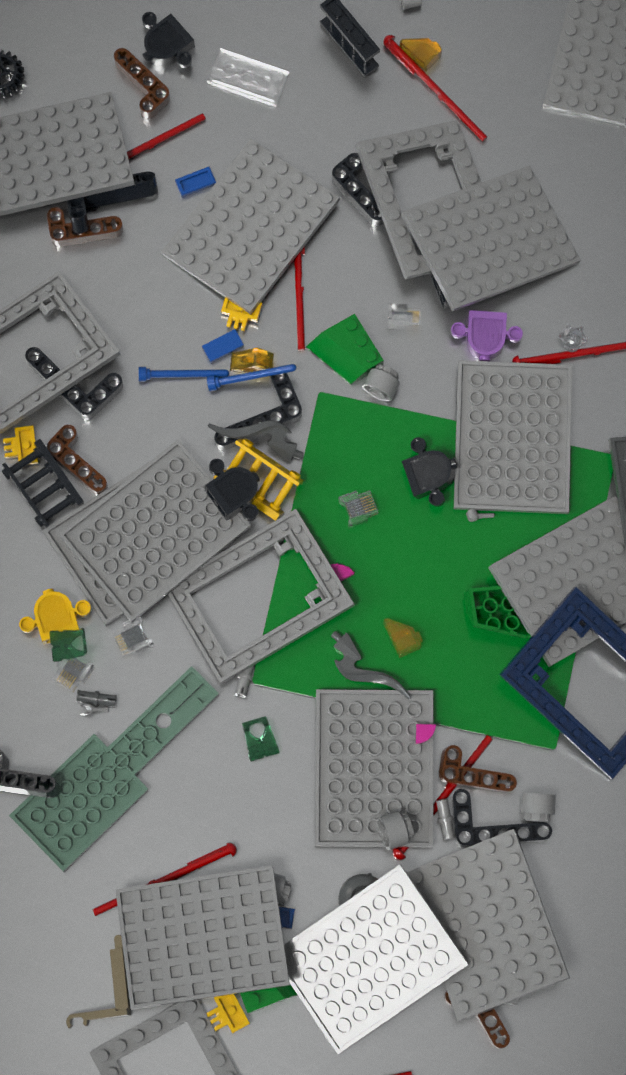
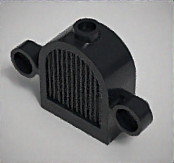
[142,12,195,68]
[402,437,458,507]
[204,459,260,521]

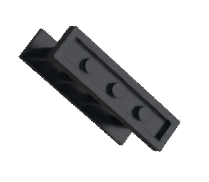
[320,0,380,77]
[2,439,84,529]

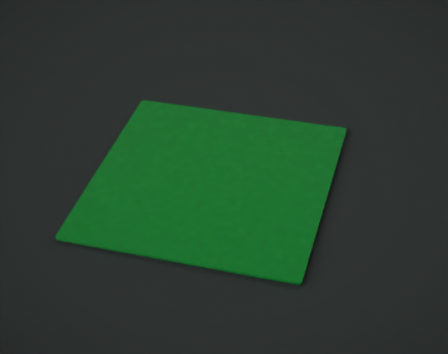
[252,392,613,750]

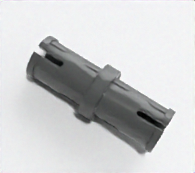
[76,690,117,707]

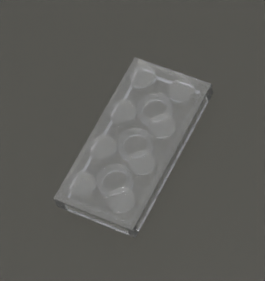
[207,48,289,107]

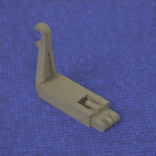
[66,935,131,1028]

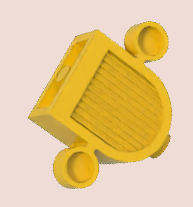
[19,589,91,645]

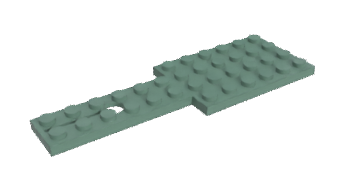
[9,666,219,872]

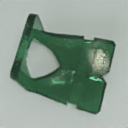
[49,628,87,662]
[242,716,280,762]

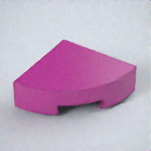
[331,564,354,582]
[416,724,436,744]

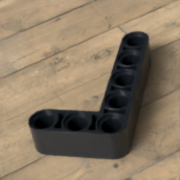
[67,171,158,233]
[25,347,123,420]
[214,373,302,451]
[452,789,552,848]

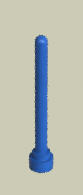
[207,364,297,392]
[139,367,229,382]

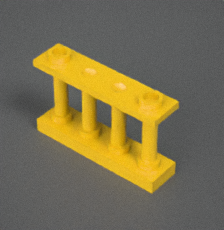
[213,438,304,521]

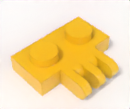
[221,297,263,331]
[3,425,38,465]
[206,994,250,1033]

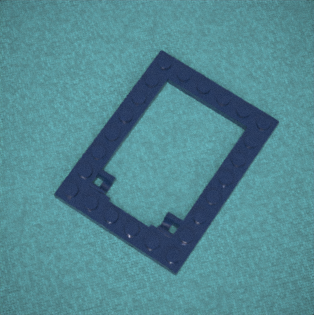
[499,587,626,779]

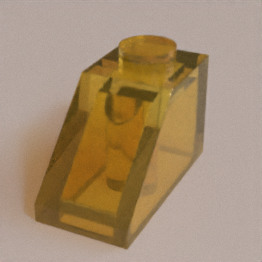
[399,38,442,72]
[230,347,274,373]
[383,618,423,658]

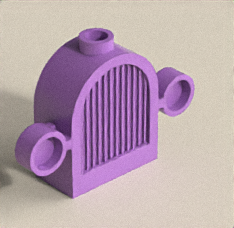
[451,310,523,362]

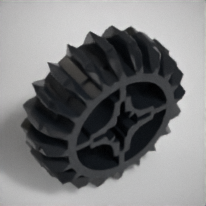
[0,50,25,99]

